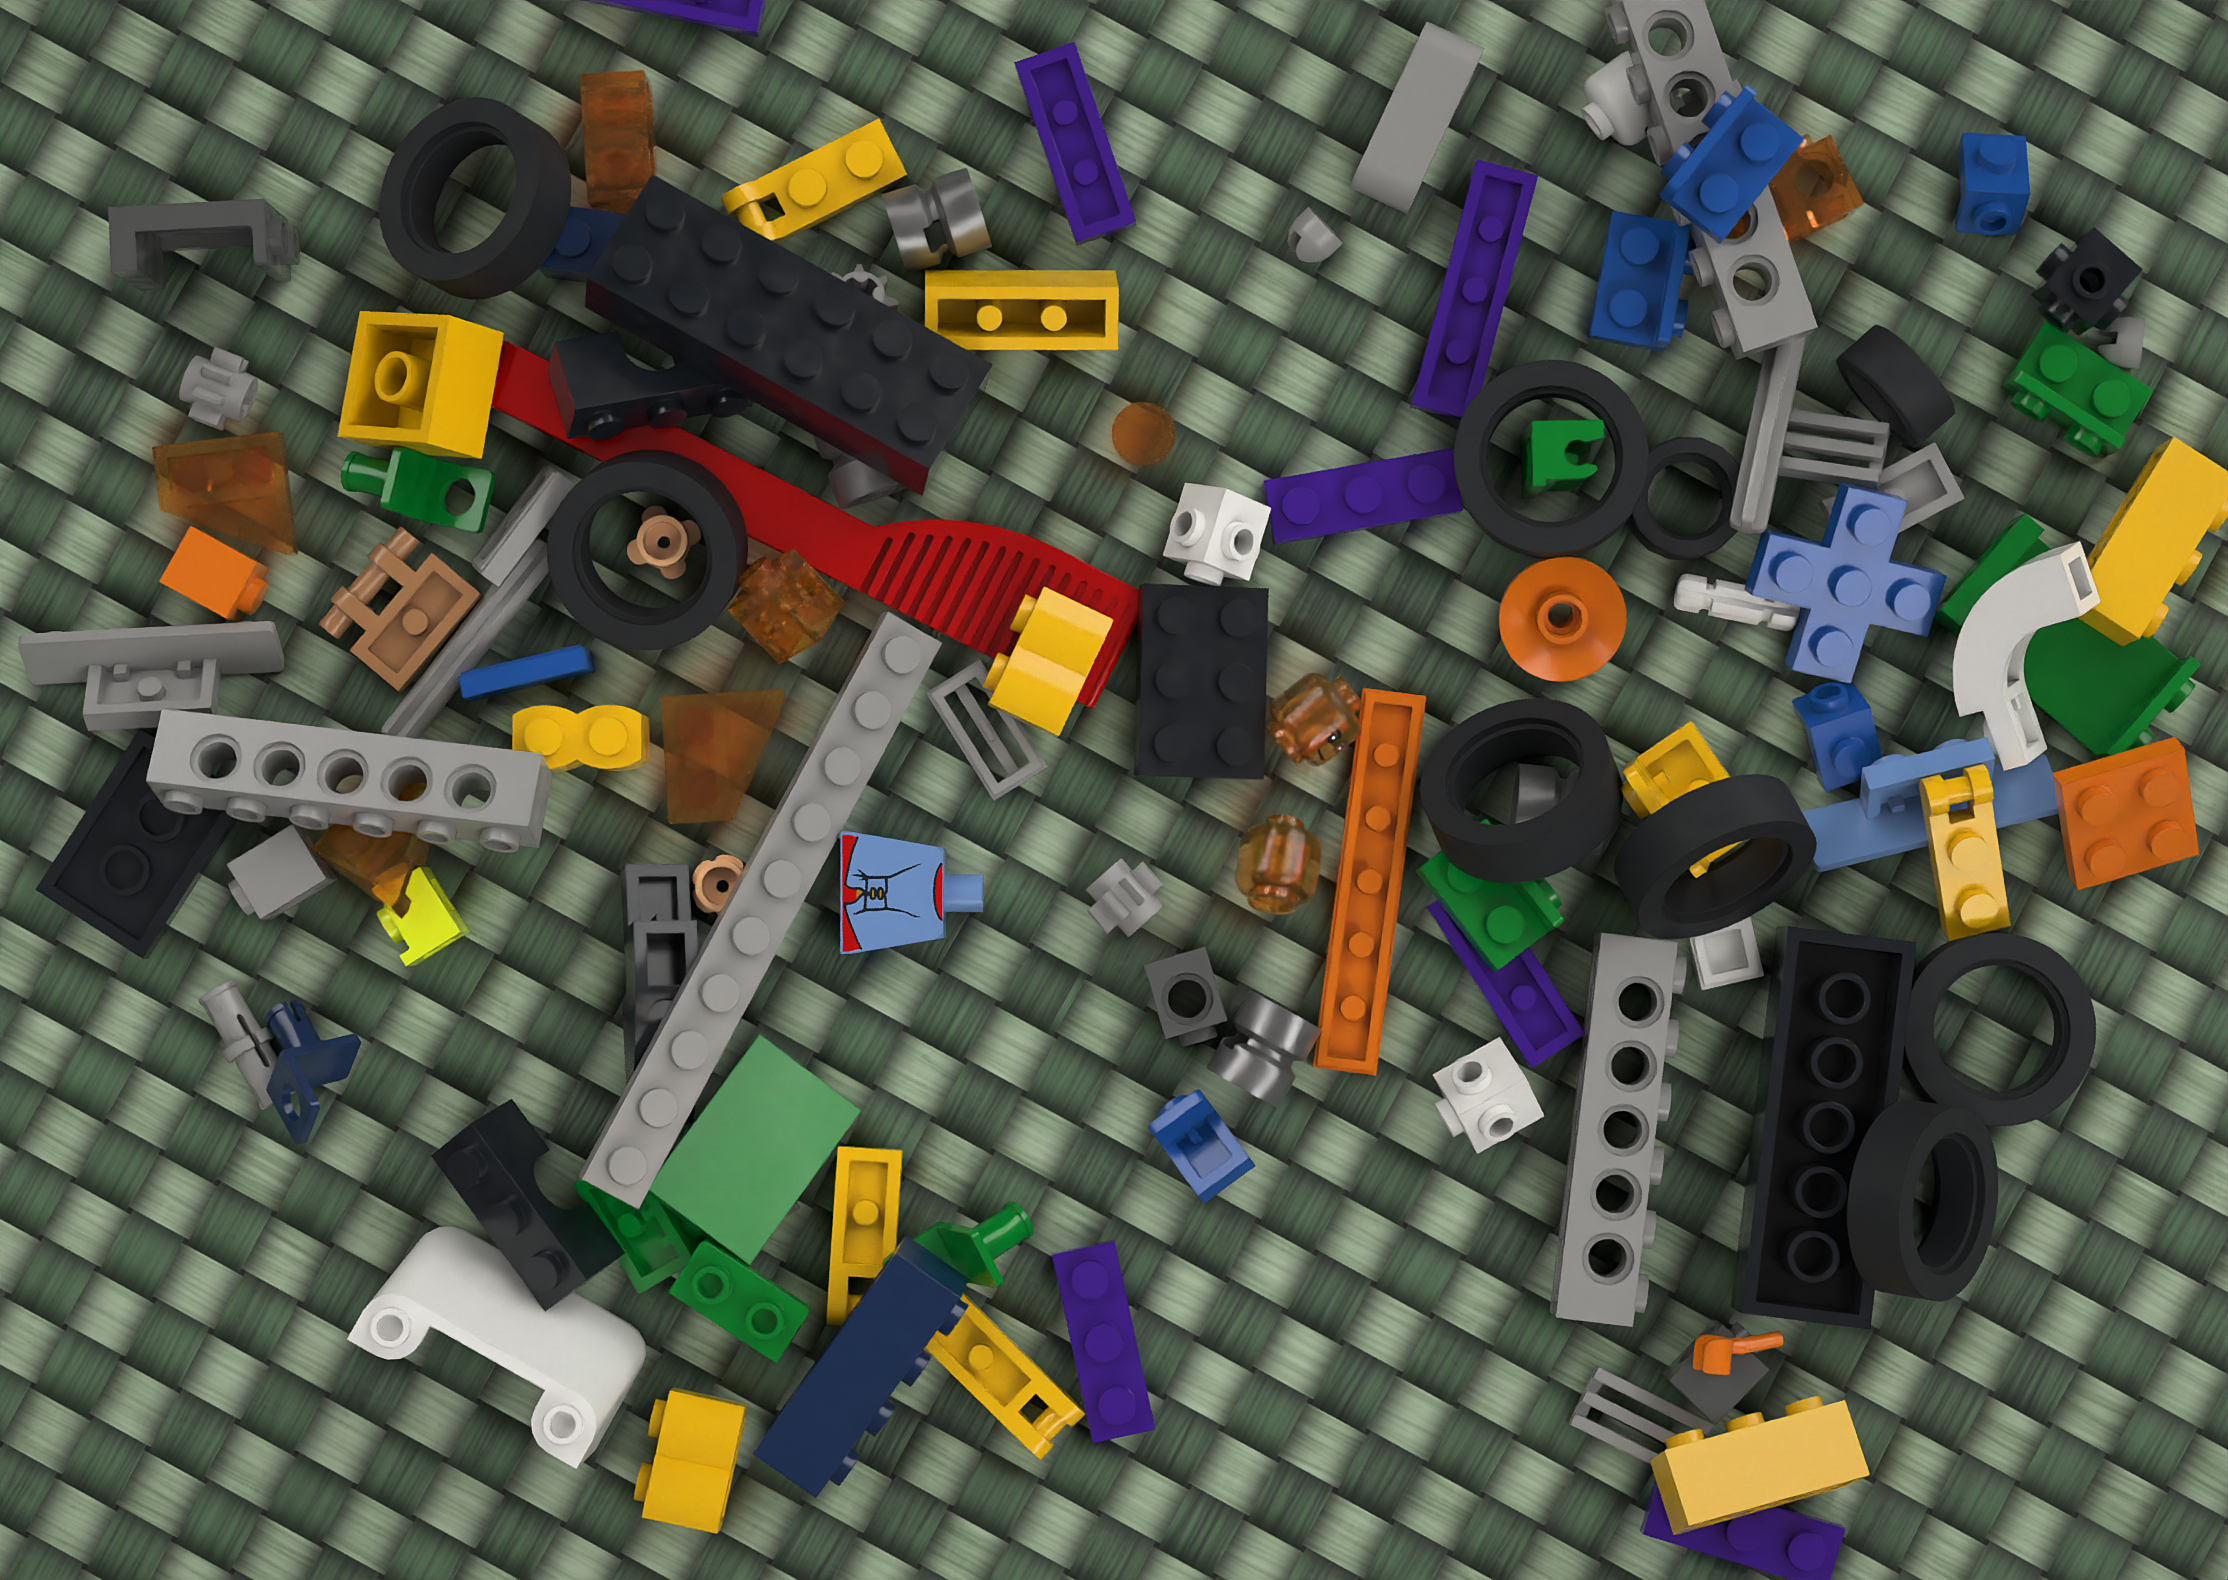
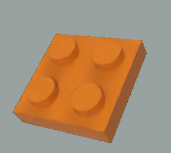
[2052,737,2200,891]

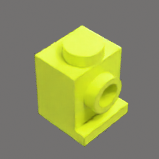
[374,863,470,966]

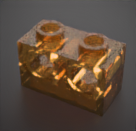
[580,70,658,213]
[1725,134,1864,245]

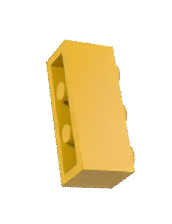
[925,270,1119,350]
[2077,437,2228,646]
[1650,1396,1870,1535]

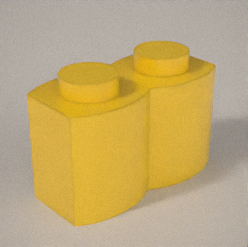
[982,587,1113,738]
[512,705,650,772]
[634,1387,749,1534]

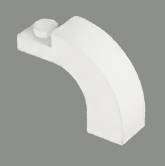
[1953,541,2101,771]

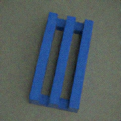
[458,644,596,702]

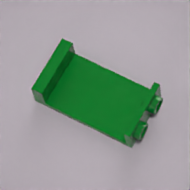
[1934,513,2201,759]

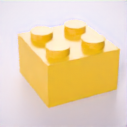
[337,311,504,459]

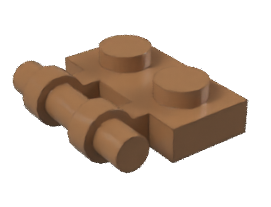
[319,526,484,693]

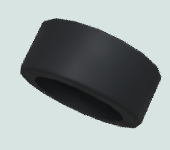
[1836,324,1955,448]
[1627,437,1740,560]

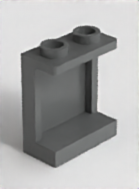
[108,199,300,291]

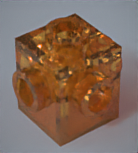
[728,548,845,664]

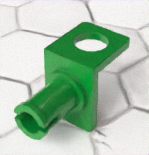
[341,446,496,533]
[883,1201,1034,1288]

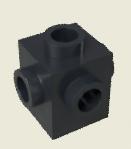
[2030,227,2143,336]

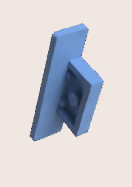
[1802,737,2059,872]

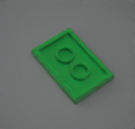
[647,1034,861,1266]

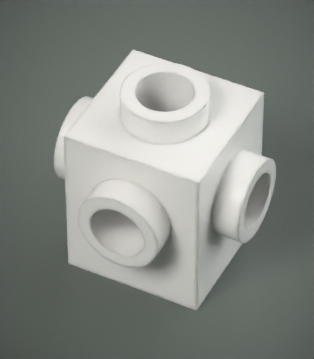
[1163,483,1271,586]
[1433,1037,1544,1154]

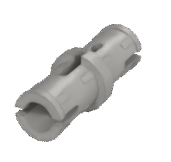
[198,979,296,1111]

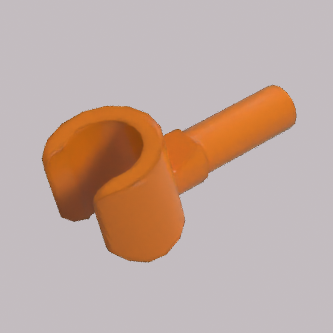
[1692,1331,1783,1375]

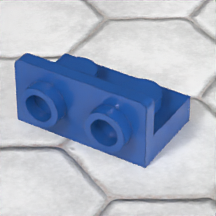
[1659,84,1805,244]
[1588,211,1697,352]

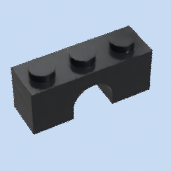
[548,331,753,440]
[431,1099,625,1312]

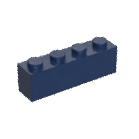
[753,1235,969,1498]

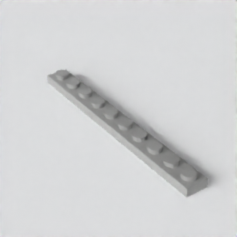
[577,612,942,1209]

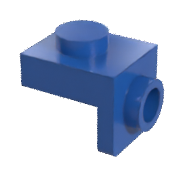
[1955,132,2030,236]
[1792,681,1882,792]
[1148,1089,1255,1203]

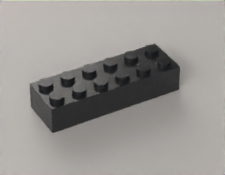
[585,174,993,496]
[1731,926,1917,1330]

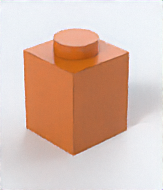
[159,526,269,623]

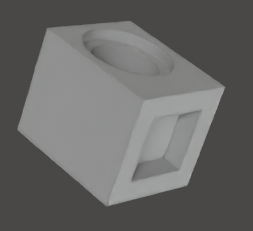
[227,824,337,920]

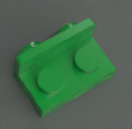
[2000,321,2153,457]
[1415,818,1564,972]
[573,1150,709,1294]
[668,1239,810,1363]

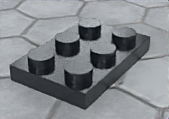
[1134,583,1269,780]
[35,728,238,959]

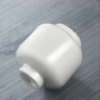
[1581,51,1680,145]

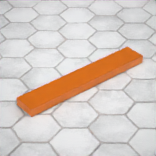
[1312,688,1426,1076]

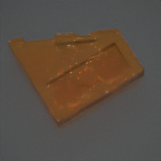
[152,431,298,556]
[661,689,786,825]
[311,782,431,919]

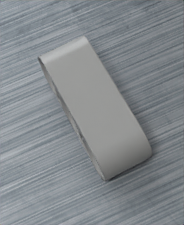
[1349,21,1485,214]

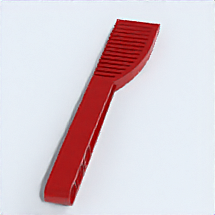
[491,340,1139,709]

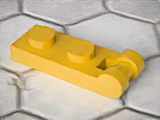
[721,118,909,244]
[1919,764,2011,941]
[827,1146,903,1326]
[925,1293,1086,1459]

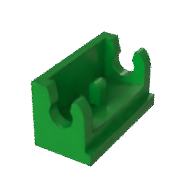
[1520,420,1604,498]

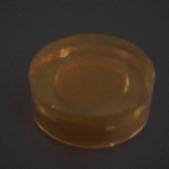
[1112,402,1175,467]

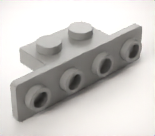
[18,621,285,731]

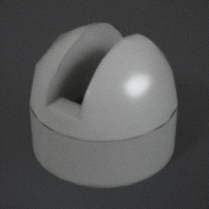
[1287,206,1343,263]
[2098,317,2145,369]

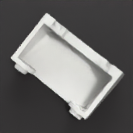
[347,1226,646,1469]

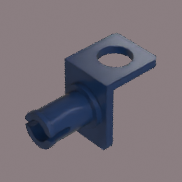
[265,999,361,1145]

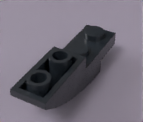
[621,864,698,1125]

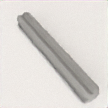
[1729,302,1812,535]
[381,537,549,739]

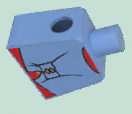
[840,832,984,954]

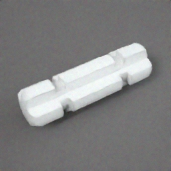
[1674,573,1800,631]

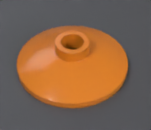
[1498,556,1627,682]

